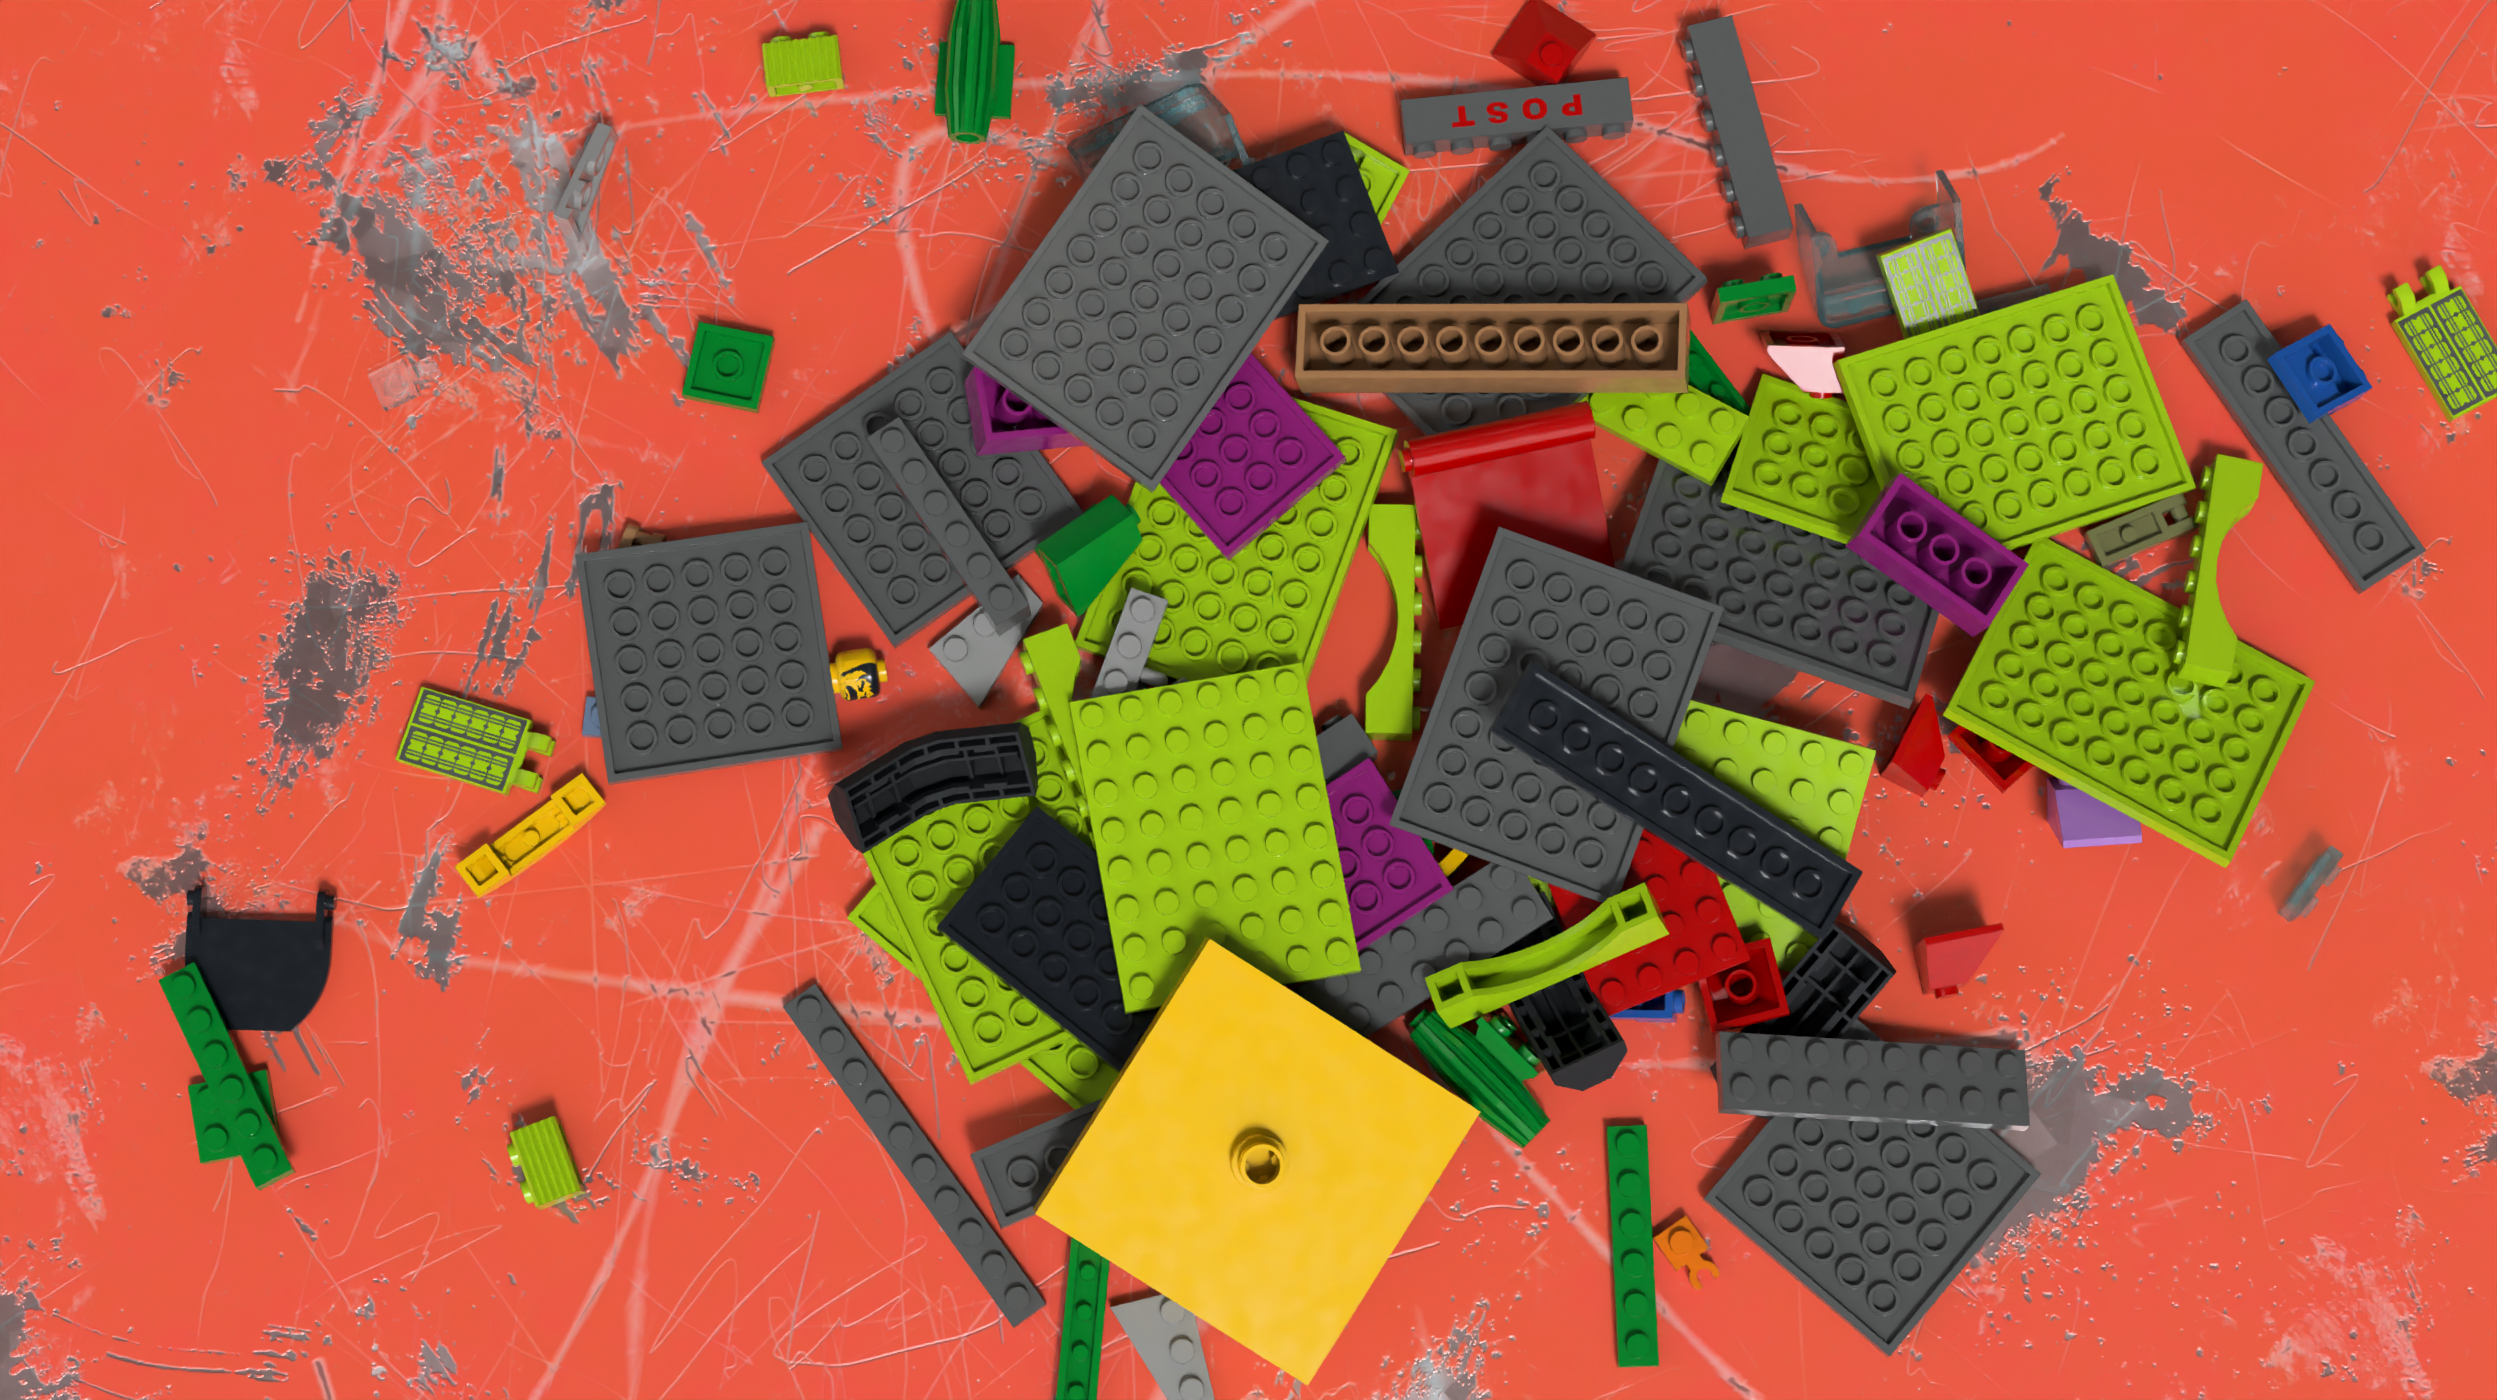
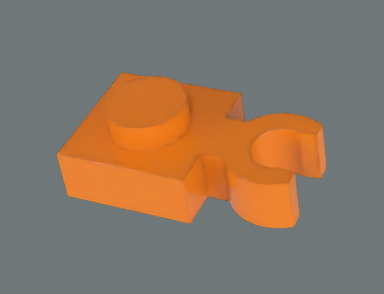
[1653,1216,1720,1291]

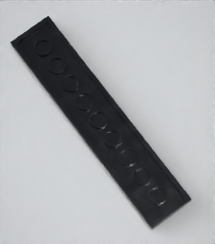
[1488,662,1863,940]

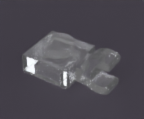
[367,356,443,412]

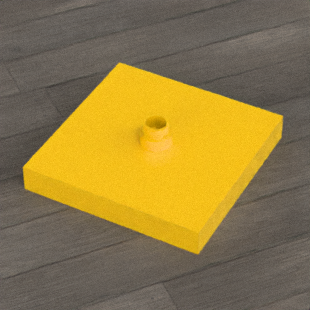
[1033,937,1481,1386]

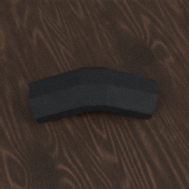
[827,722,1038,854]
[1493,891,1628,1091]
[1710,920,1897,1120]

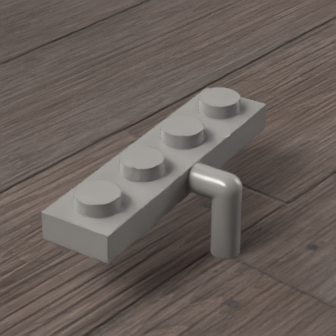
[1091,588,1168,698]

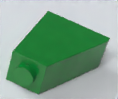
[1036,495,1143,617]

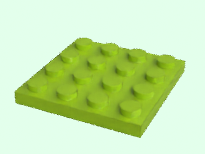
[1720,374,1881,544]

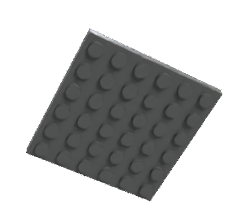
[761,332,1084,649]
[575,521,843,785]
[1703,1019,2041,1358]

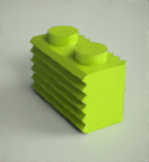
[762,32,845,97]
[507,1116,586,1210]

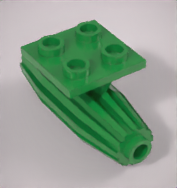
[935,0,1015,144]
[1410,1008,1550,1149]

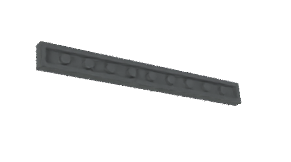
[783,984,1047,1328]

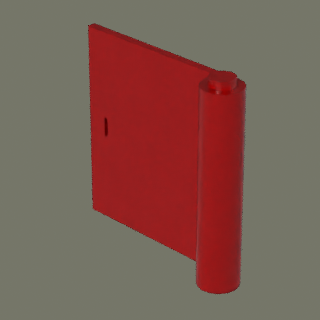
[1399,401,1615,630]

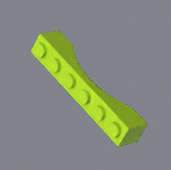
[2173,454,2263,688]
[1365,504,1422,741]
[1018,623,1096,852]
[1425,882,1669,1029]

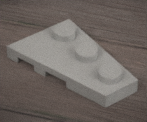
[553,123,618,242]
[929,575,1043,709]
[1110,1294,1215,1400]

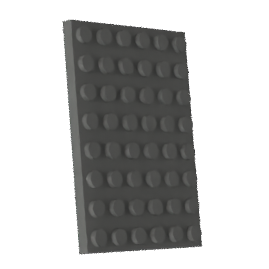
[961,104,1329,493]
[1356,126,1708,436]
[1621,440,1939,709]
[1389,527,1724,903]

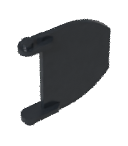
[185,885,337,1032]

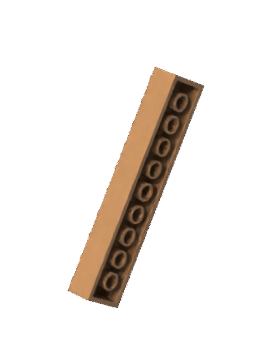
[1295,303,1690,393]

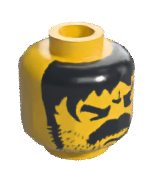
[830,648,888,701]

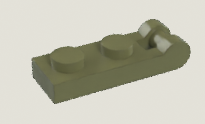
[2083,493,2199,568]

